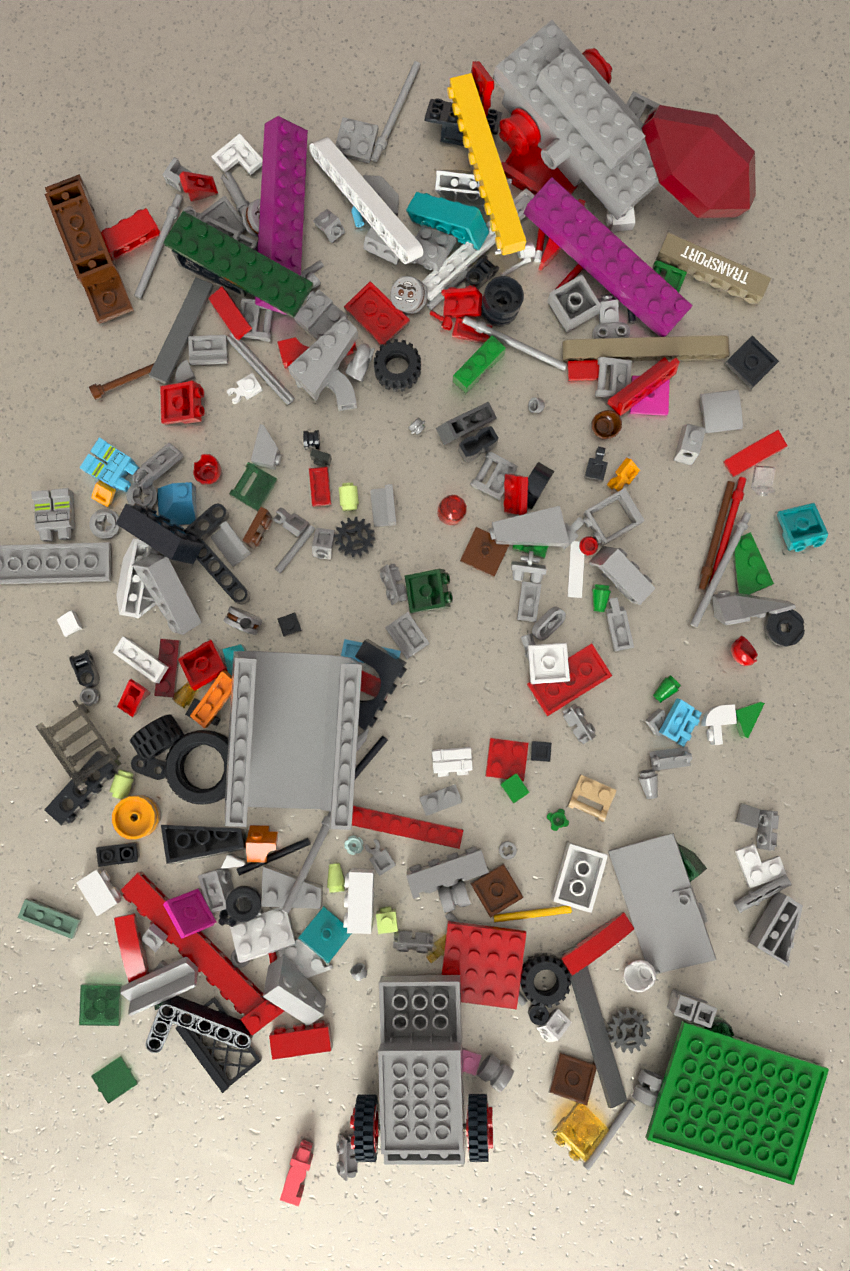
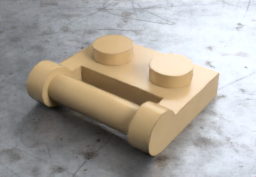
[567,774,617,822]

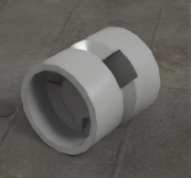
[438,880,471,913]
[476,1053,514,1092]
[632,1069,664,1107]

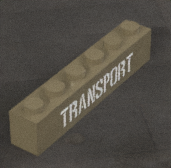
[656,232,771,305]

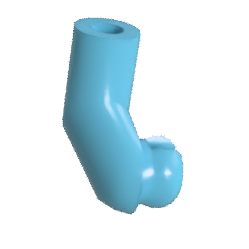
[351,206,364,227]

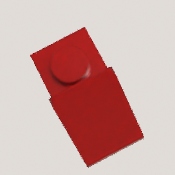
[179,171,218,202]
[117,679,150,717]

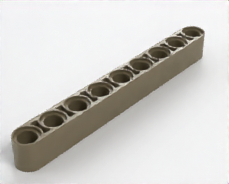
[562,335,730,363]

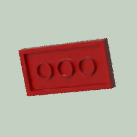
[527,643,612,716]

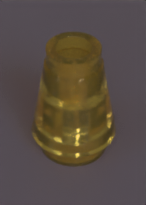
[172,682,198,708]

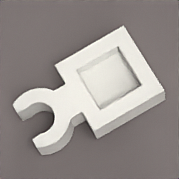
[227,373,263,404]

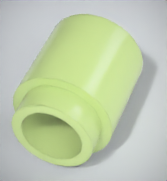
[339,483,359,511]
[109,769,134,799]

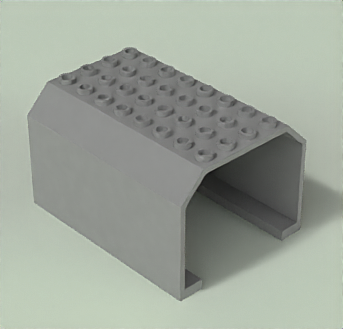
[224,651,362,830]

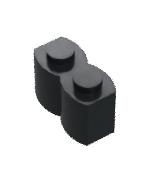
[458,426,499,462]

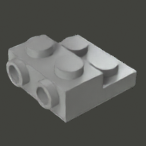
[411,225,456,272]
[294,289,348,340]

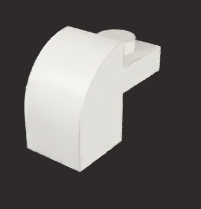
[701,704,737,745]

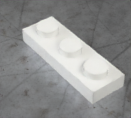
[113,636,169,683]

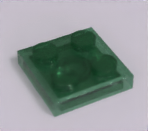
[79,984,122,1026]

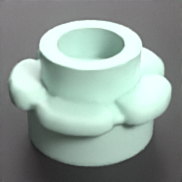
[344,835,363,855]

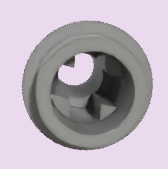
[638,769,658,799]

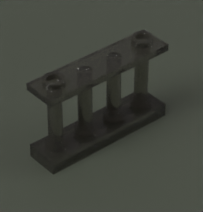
[35,699,122,792]

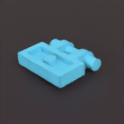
[659,698,702,747]

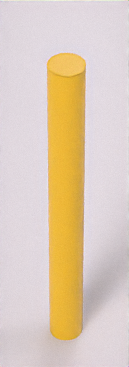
[493,906,572,923]

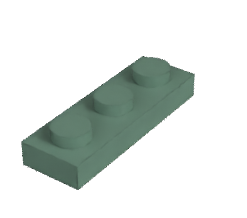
[18,898,81,939]

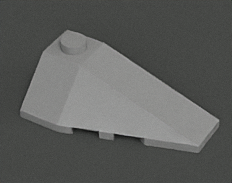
[712,590,796,625]

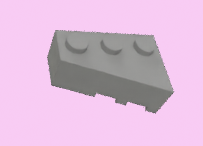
[588,546,655,605]
[261,864,323,909]
[747,892,803,967]
[263,954,326,1025]

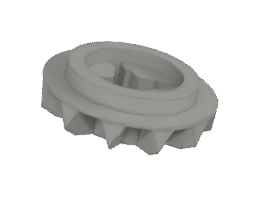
[127,481,158,508]
[89,509,120,539]

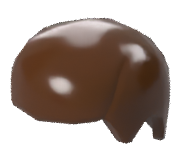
[591,410,622,439]

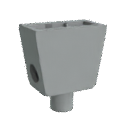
[673,424,706,465]

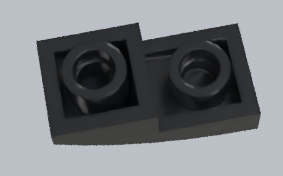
[96,842,138,867]

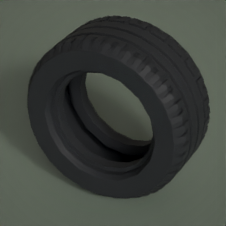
[164,730,228,805]

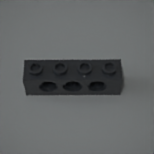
[44,751,119,826]

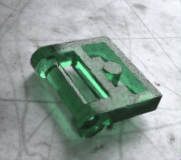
[229,462,278,512]

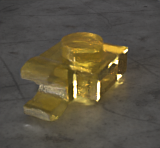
[426,933,447,963]

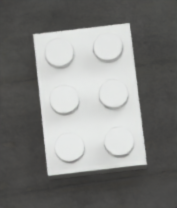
[230,907,297,963]

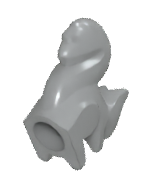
[345,343,375,382]

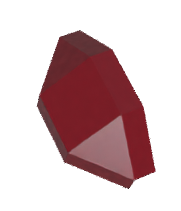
[641,105,756,218]

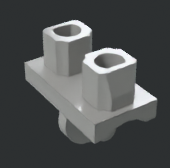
[511,551,547,584]

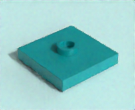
[298,906,352,963]

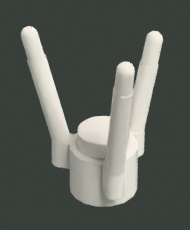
[495,242,535,276]

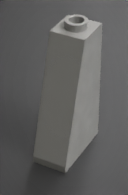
[489,506,569,547]

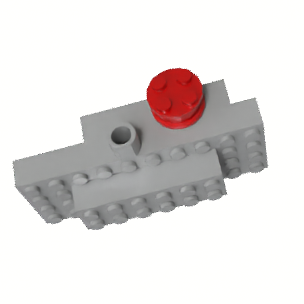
[493,20,660,220]

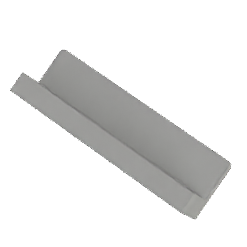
[120,957,198,1016]

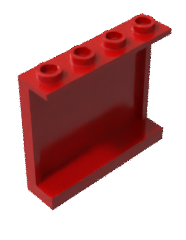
[501,145,579,196]

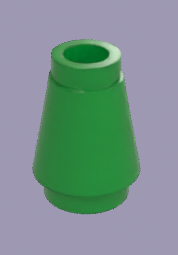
[592,584,611,612]
[653,675,681,703]

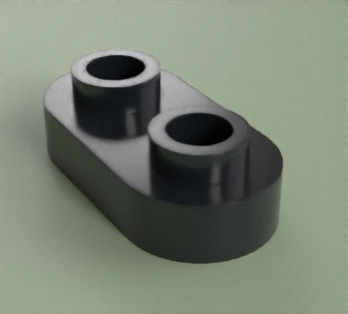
[131,755,166,780]

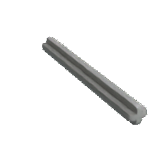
[227,333,294,405]

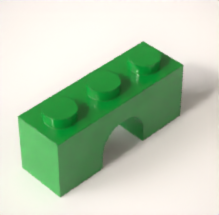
[453,335,506,394]

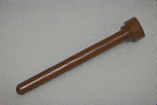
[89,363,154,400]

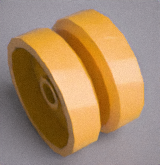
[112,795,161,839]

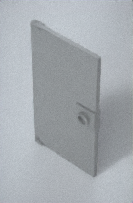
[608,833,716,974]

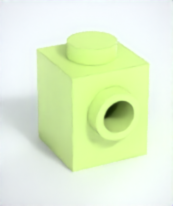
[376,906,398,934]

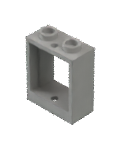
[583,488,645,546]

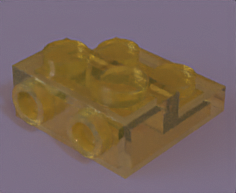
[551,1103,609,1162]

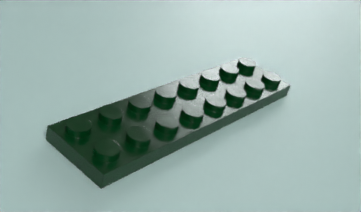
[163,211,314,318]

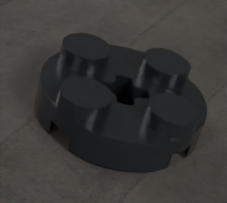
[764,609,805,647]

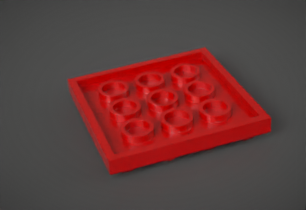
[442,921,526,1010]

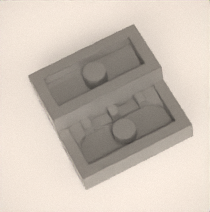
[700,390,743,433]

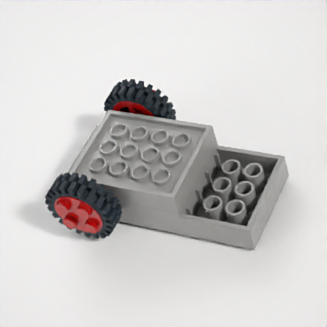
[350,975,493,1165]

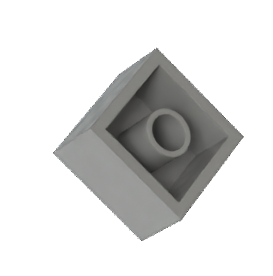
[547,275,602,332]

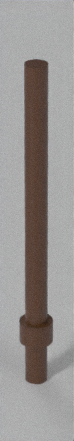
[698,481,735,591]

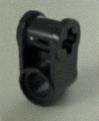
[465,255,499,290]
[69,650,100,688]

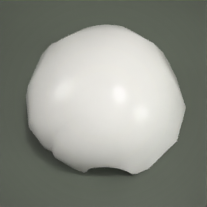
[623,960,656,992]

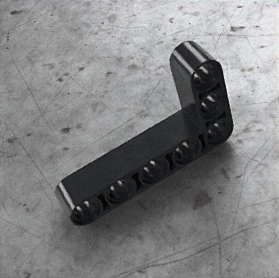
[183,503,250,605]
[145,996,253,1053]

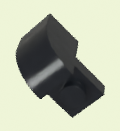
[527,462,554,509]

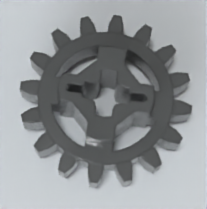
[607,1008,651,1054]

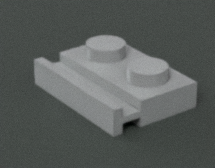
[188,335,228,365]
[385,612,430,659]

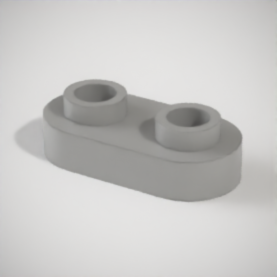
[592,322,630,339]
[532,607,566,640]

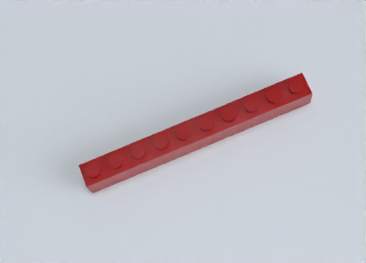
[121,871,266,1030]

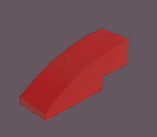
[723,430,788,478]

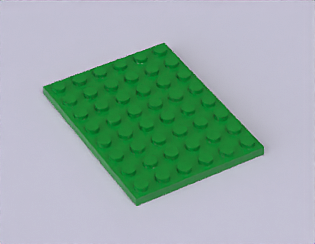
[645,1021,829,1185]

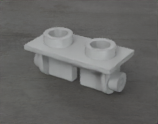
[380,564,407,605]
[562,703,596,744]
[650,747,692,771]
[756,809,779,851]
[393,930,433,954]
[336,1134,358,1181]

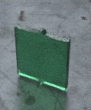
[91,1056,138,1104]

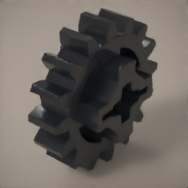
[334,517,376,559]

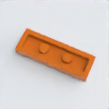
[190,670,232,728]

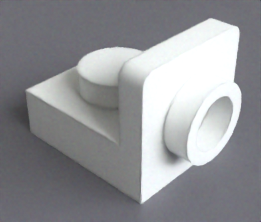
[537,1008,572,1042]

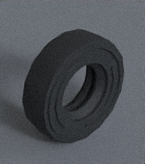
[226,886,261,922]

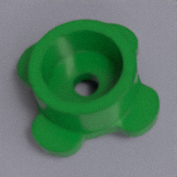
[547,809,569,831]

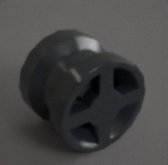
[303,430,320,450]
[528,1004,549,1025]

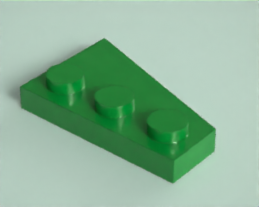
[733,532,774,595]

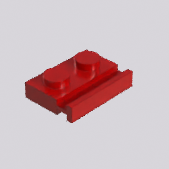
[504,473,528,515]

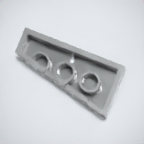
[288,316,358,401]
[132,554,202,635]
[406,846,489,899]

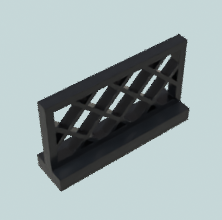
[175,996,261,1093]

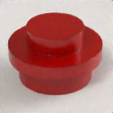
[579,536,598,556]

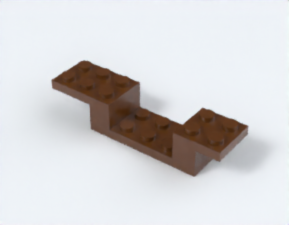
[44,174,134,324]

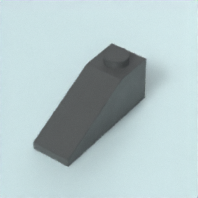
[436,402,497,445]

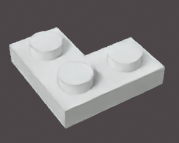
[211,134,263,175]
[735,844,787,888]

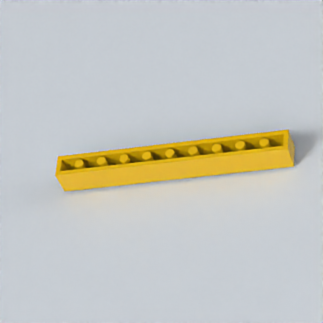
[447,73,526,255]

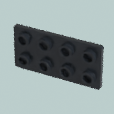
[424,98,502,146]

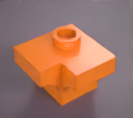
[246,825,278,862]

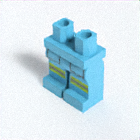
[79,437,139,492]

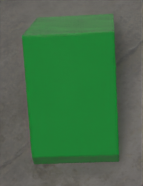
[735,702,765,738]

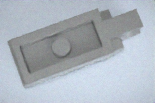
[606,597,634,652]

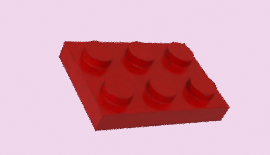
[344,281,410,346]

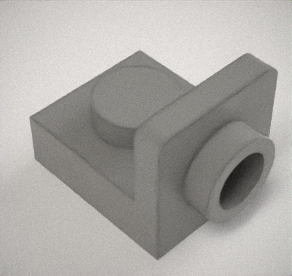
[312,528,335,559]

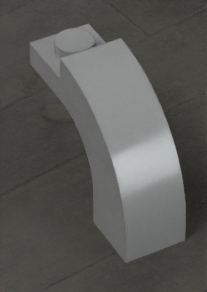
[295,370,357,411]

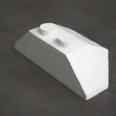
[116,538,159,618]

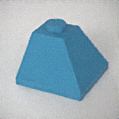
[157,482,197,525]

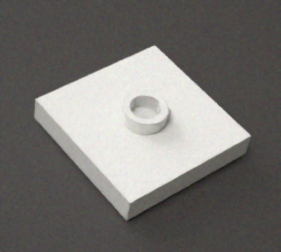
[528,643,570,684]

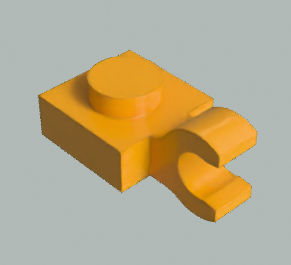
[607,457,640,492]

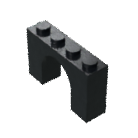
[355,639,407,730]

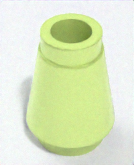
[327,863,345,893]

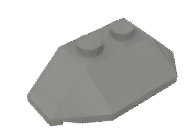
[435,170,512,215]

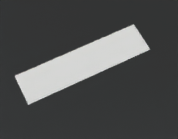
[568,541,584,598]

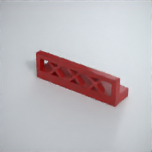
[607,357,680,416]

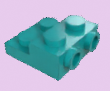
[777,503,828,552]

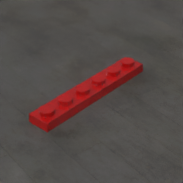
[352,805,464,849]

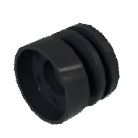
[481,276,524,326]

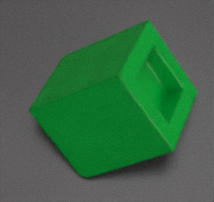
[500,774,530,803]

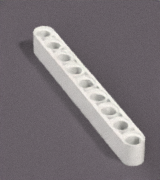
[309,137,423,264]

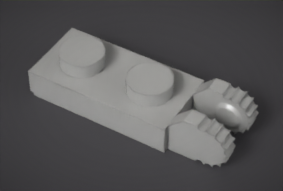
[132,443,184,489]

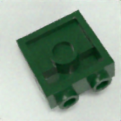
[405,569,453,613]

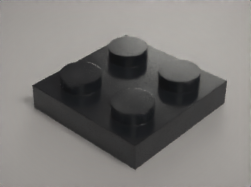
[725,335,779,389]

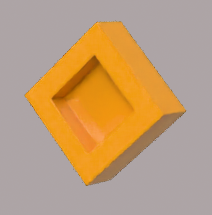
[91,480,116,507]

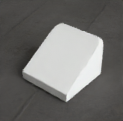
[57,610,83,637]
[222,853,247,868]

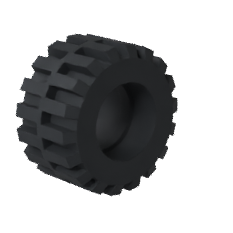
[374,339,421,392]
[129,714,184,761]
[520,953,571,1008]

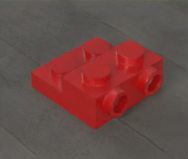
[160,381,205,425]
[178,640,228,691]

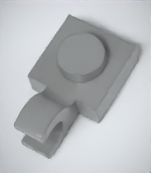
[273,507,309,537]
[562,517,585,550]

